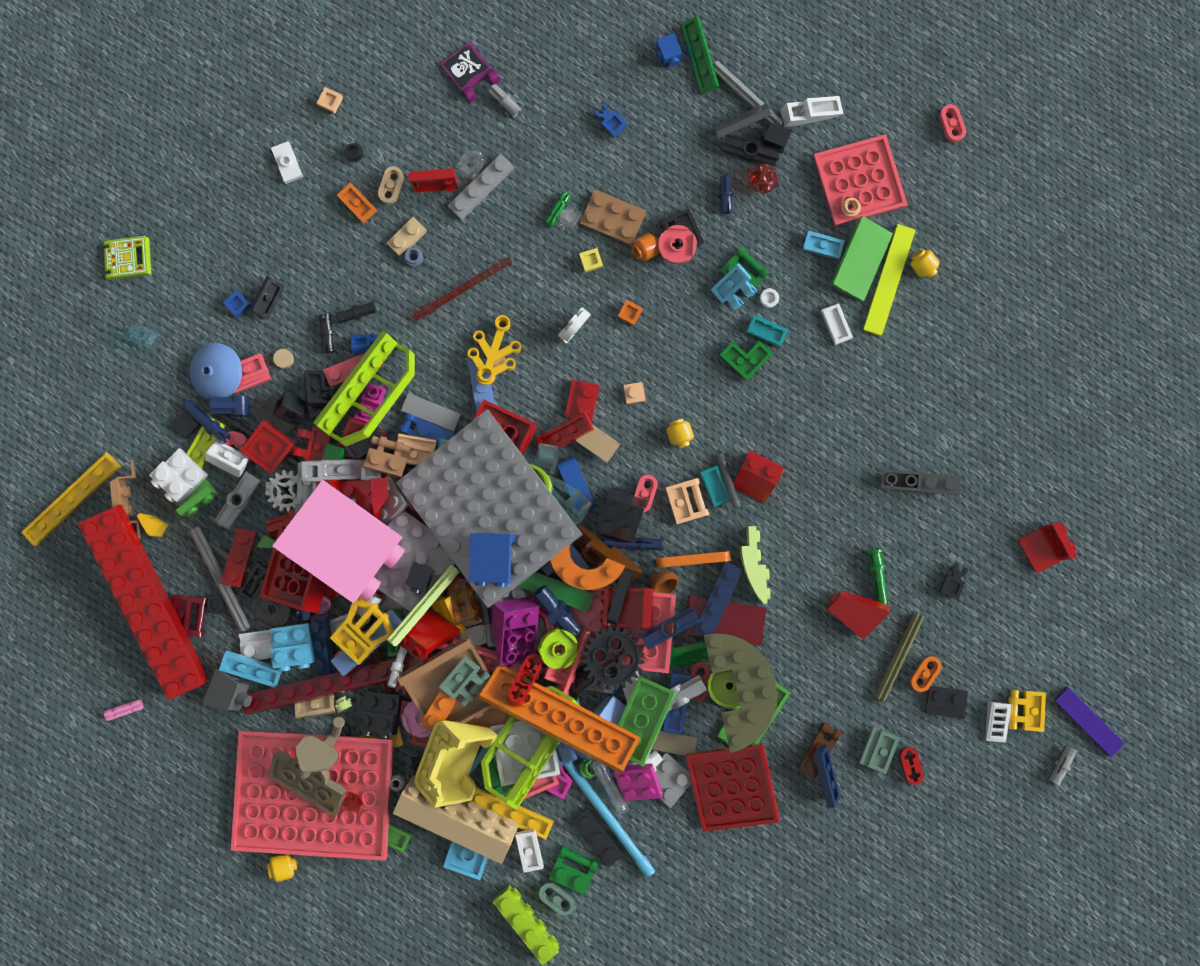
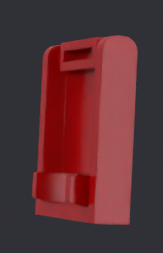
[408,168,459,193]

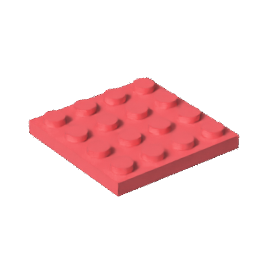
[813,134,908,227]

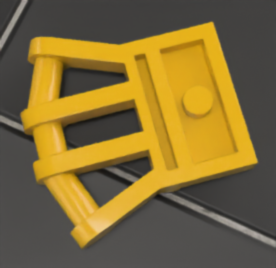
[330,597,394,665]

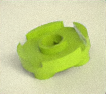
[537,628,578,669]

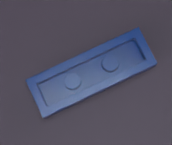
[663,672,692,734]

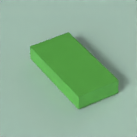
[388,823,412,853]

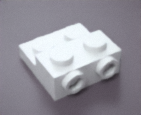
[149,448,208,503]

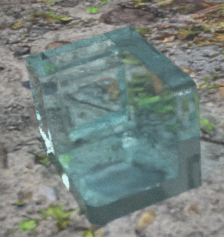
[535,443,558,475]

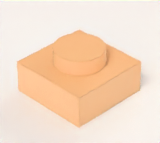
[317,87,343,114]
[623,382,645,404]

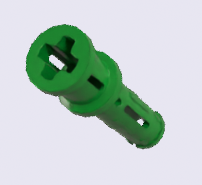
[866,548,889,606]

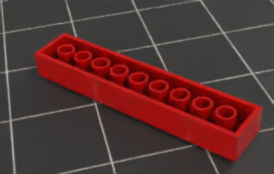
[77,504,209,700]

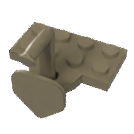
[268,717,346,817]

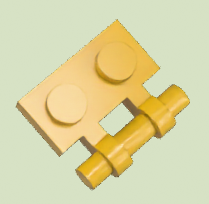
[1008,690,1046,732]

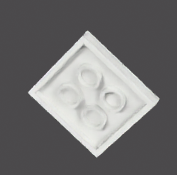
[490,721,560,787]

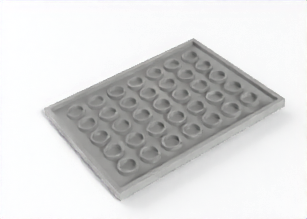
[396,410,583,608]

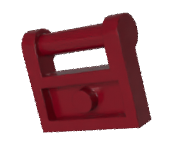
[171,595,209,637]

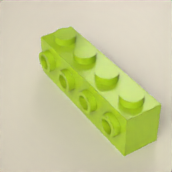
[492,884,559,966]

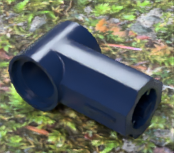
[210,396,249,417]

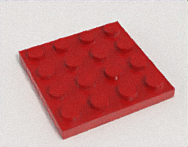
[686,743,780,832]

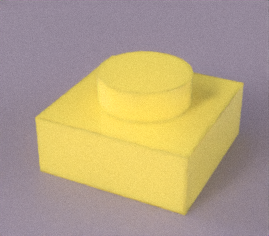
[579,248,603,273]

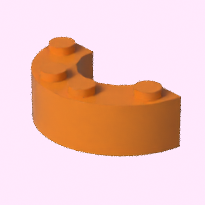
[550,544,625,590]

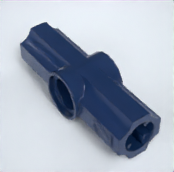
[532,585,582,637]
[640,607,700,650]

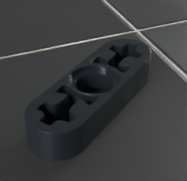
[607,568,634,626]

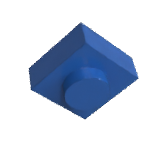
[223,290,251,318]

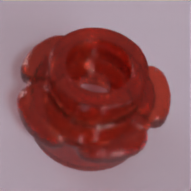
[344,793,363,812]

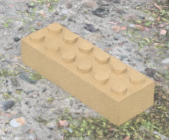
[393,775,519,864]

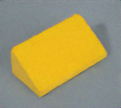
[137,513,168,537]

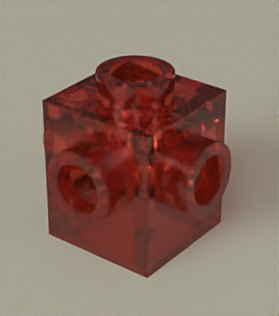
[747,164,778,194]

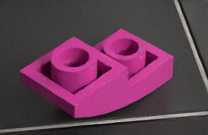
[354,383,386,423]

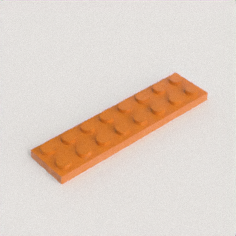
[479,665,640,774]

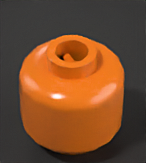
[632,233,659,262]

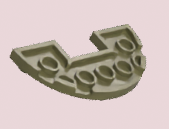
[704,634,777,753]

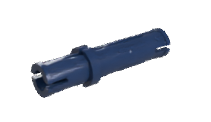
[181,400,231,444]
[604,536,662,552]

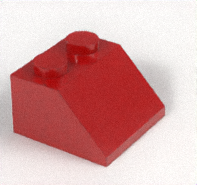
[733,451,784,504]

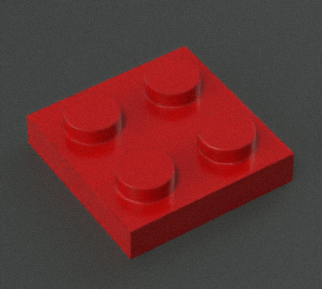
[240,420,296,474]

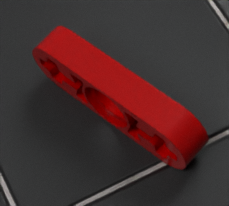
[507,654,543,707]

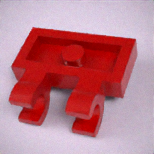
[292,426,331,461]

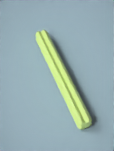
[387,565,459,646]

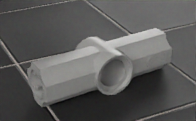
[214,472,261,529]
[669,675,707,711]

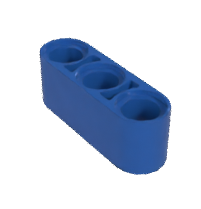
[556,456,596,514]

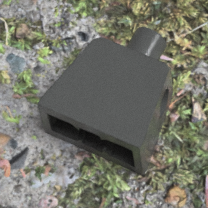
[203,669,252,711]

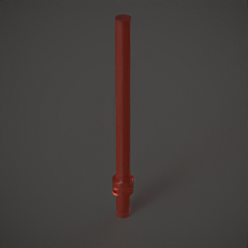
[412,256,512,321]

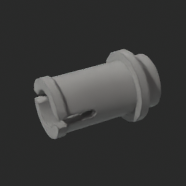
[390,774,405,791]

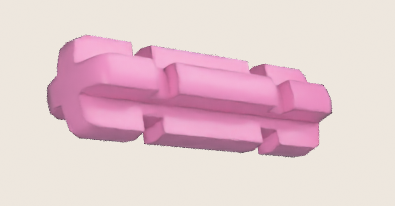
[104,699,144,721]

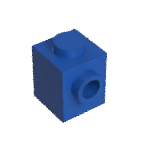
[655,33,682,67]

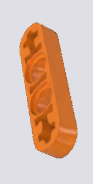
[655,551,731,568]

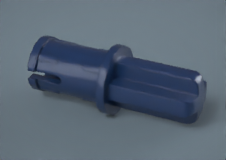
[719,175,734,214]

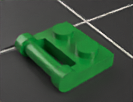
[720,246,770,297]
[549,846,599,895]

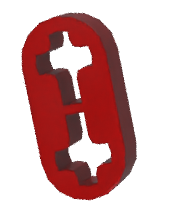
[899,747,923,785]

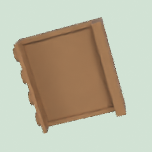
[398,636,496,724]

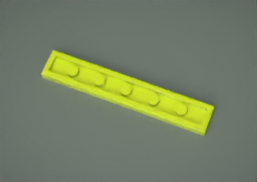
[862,224,916,336]

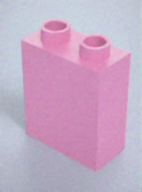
[273,480,405,603]

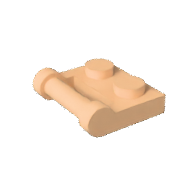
[665,478,709,525]

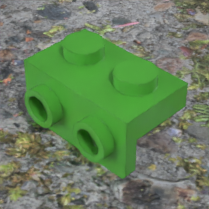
[176,479,218,517]

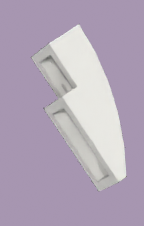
[780,96,843,127]

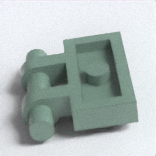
[439,655,491,706]

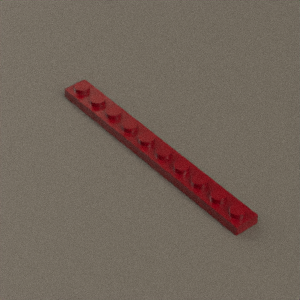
[244,653,431,715]

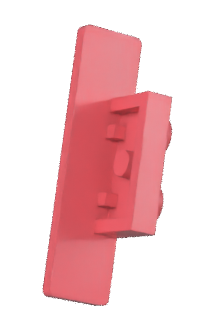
[542,629,590,695]

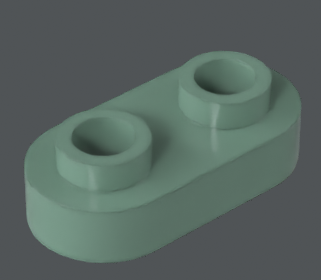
[539,882,575,916]

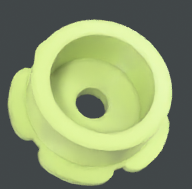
[334,696,352,713]

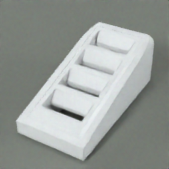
[985,701,1011,742]

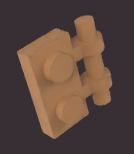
[364,436,411,478]

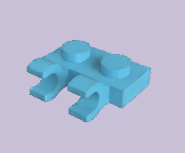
[711,264,757,310]

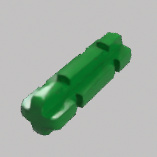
[545,192,571,227]

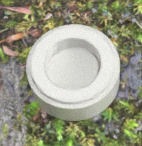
[759,288,779,308]

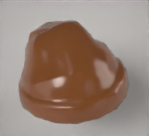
[649,571,679,594]

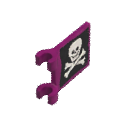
[440,42,500,103]

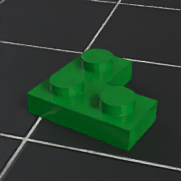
[719,340,773,382]

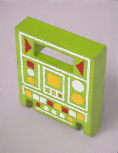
[103,236,151,280]

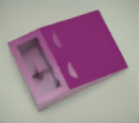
[492,597,539,667]

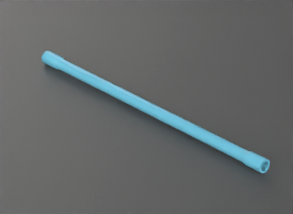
[564,762,655,878]

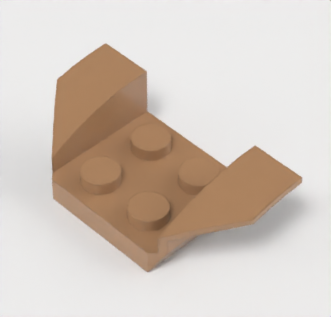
[110,460,142,538]

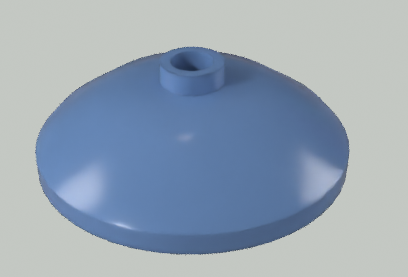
[190,343,242,400]

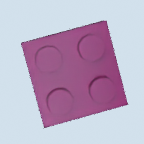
[613,763,663,801]

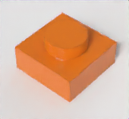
[617,300,643,326]

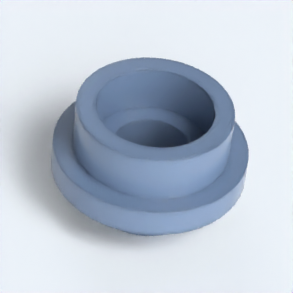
[404,247,423,267]

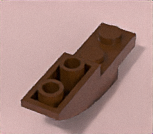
[573,524,643,585]

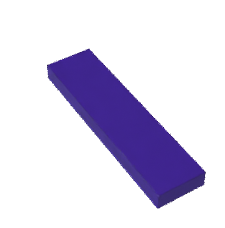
[1053,687,1125,757]

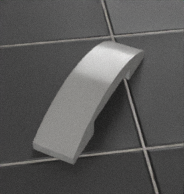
[301,459,381,481]

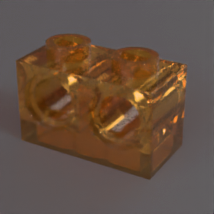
[448,582,482,627]

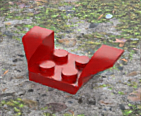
[317,478,388,519]

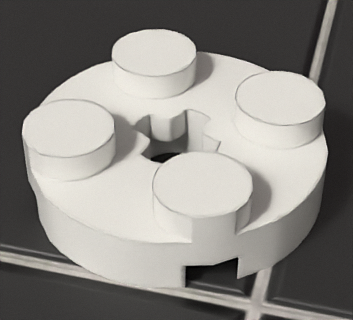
[558,308,591,343]

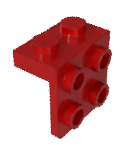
[1019,521,1078,573]

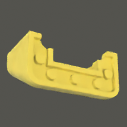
[415,720,497,808]

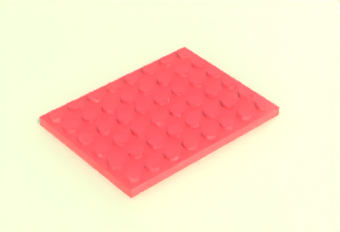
[231,730,394,861]

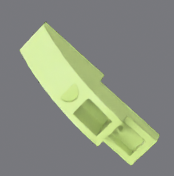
[740,526,770,604]

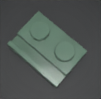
[858,726,900,774]

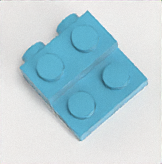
[270,623,315,672]

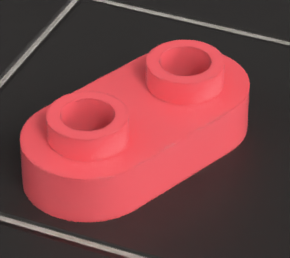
[939,104,966,143]
[634,475,658,513]

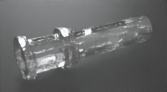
[589,760,629,815]

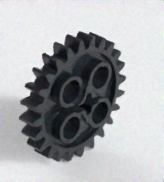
[580,625,645,690]

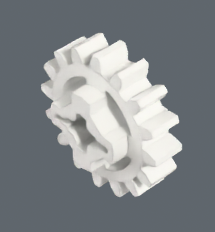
[265,470,298,512]

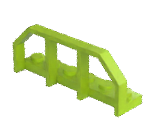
[313,331,415,446]
[481,686,580,810]

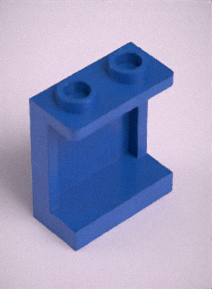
[469,533,515,587]

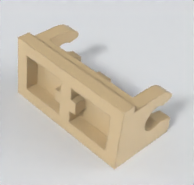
[576,425,621,462]

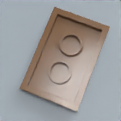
[580,189,646,246]

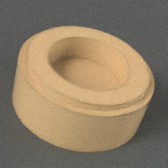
[273,349,294,369]

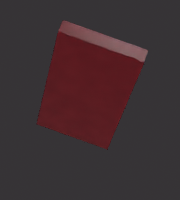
[685,596,767,646]

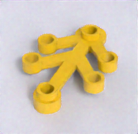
[468,315,521,385]

